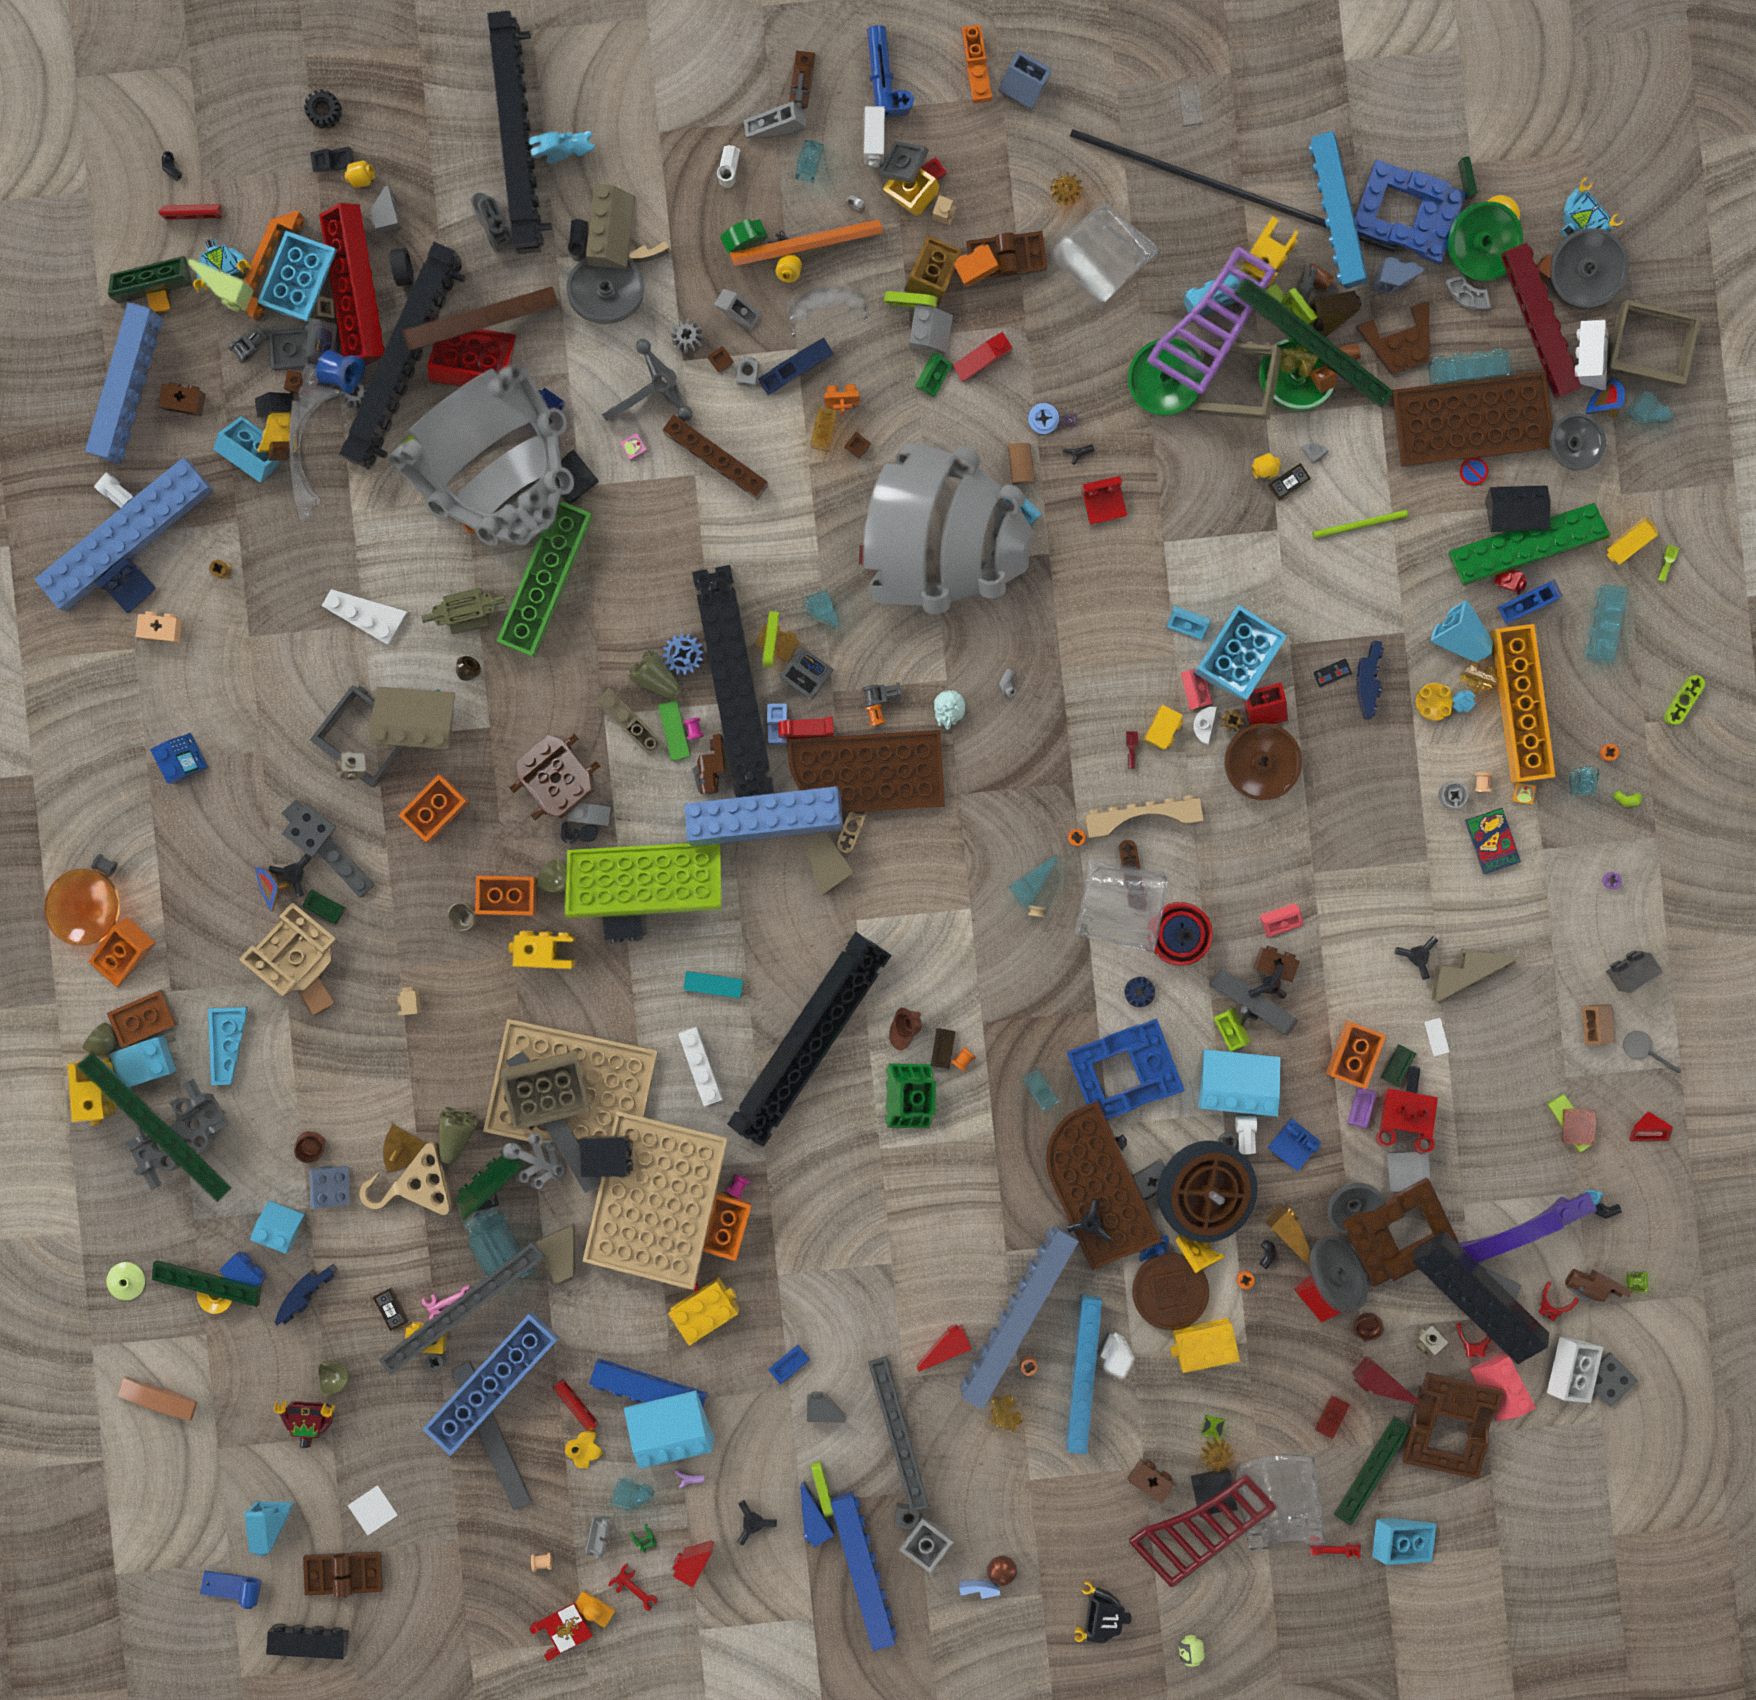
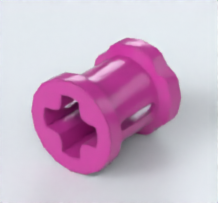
[683,718,704,740]
[726,1173,750,1199]

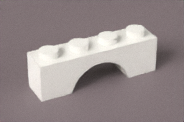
[678,1026,724,1106]
[1098,1332,1134,1378]

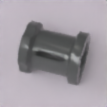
[91,854,118,878]
[426,1353,446,1371]

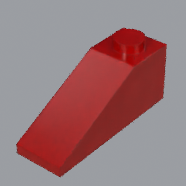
[953,331,1013,382]
[917,1324,972,1372]

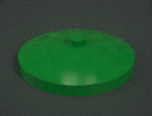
[1448,201,1523,281]
[1128,338,1205,416]
[1258,338,1335,412]

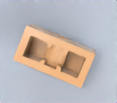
[136,611,182,643]

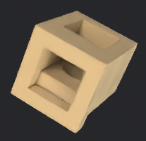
[932,195,956,226]
[398,987,421,1015]

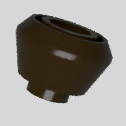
[456,656,481,681]

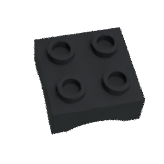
[555,449,599,505]
[1191,1468,1238,1517]

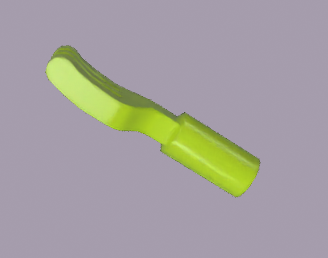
[1658,544,1680,583]

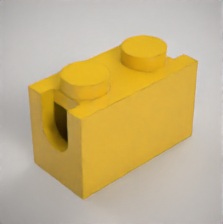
[1143,705,1183,750]

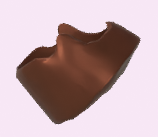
[294,1131,325,1163]

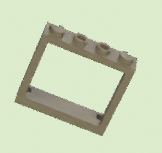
[1607,300,1701,389]
[1191,339,1282,420]

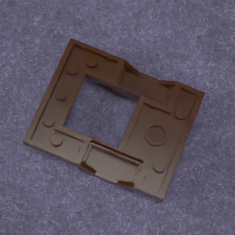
[1341,1177,1459,1287]
[1402,1372,1503,1479]

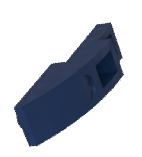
[758,338,834,396]
[1356,640,1384,720]
[275,1264,338,1325]

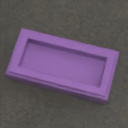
[1347,1087,1377,1129]

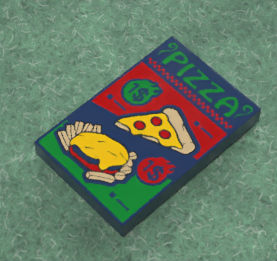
[1465,808,1521,874]

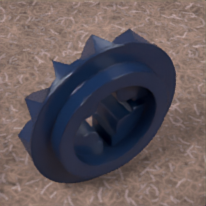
[1124,977,1155,1007]

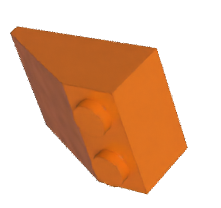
[89,917,156,987]

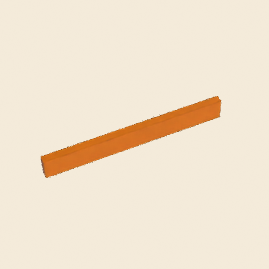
[730,219,883,266]

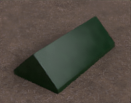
[108,256,192,303]

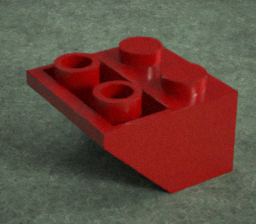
[1242,682,1288,726]
[1294,1275,1342,1322]

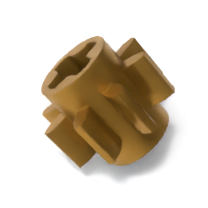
[1220,709,1244,732]

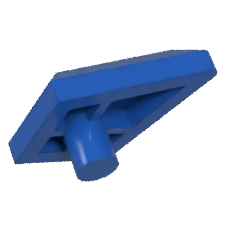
[1139,1236,1169,1262]

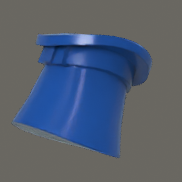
[316,350,365,394]

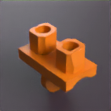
[824,384,860,416]

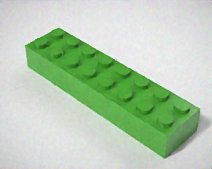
[497,500,594,658]

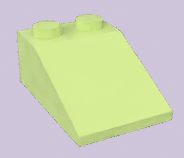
[188,259,254,312]

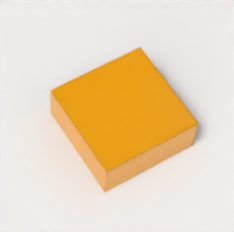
[146,290,171,313]

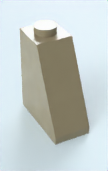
[536,1223,575,1284]

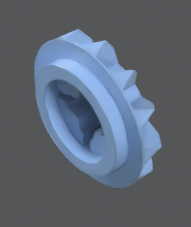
[1028,403,1059,434]

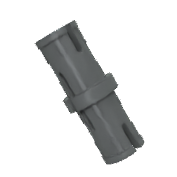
[1299,265,1318,304]

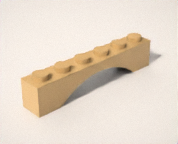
[1084,795,1203,838]

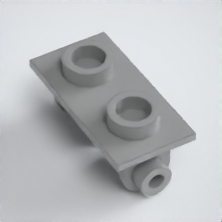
[585,1516,611,1559]

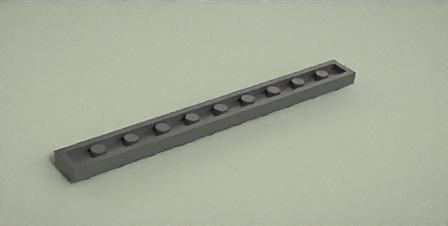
[379,1241,545,1375]

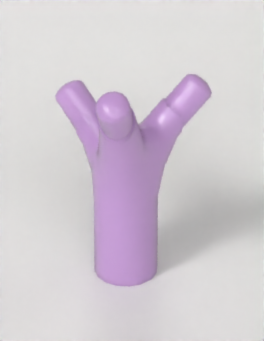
[675,1470,704,1489]

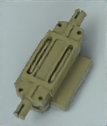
[421,588,506,634]

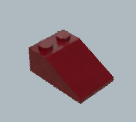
[1352,1355,1419,1404]

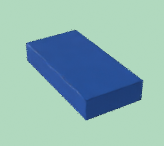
[768,1344,810,1385]

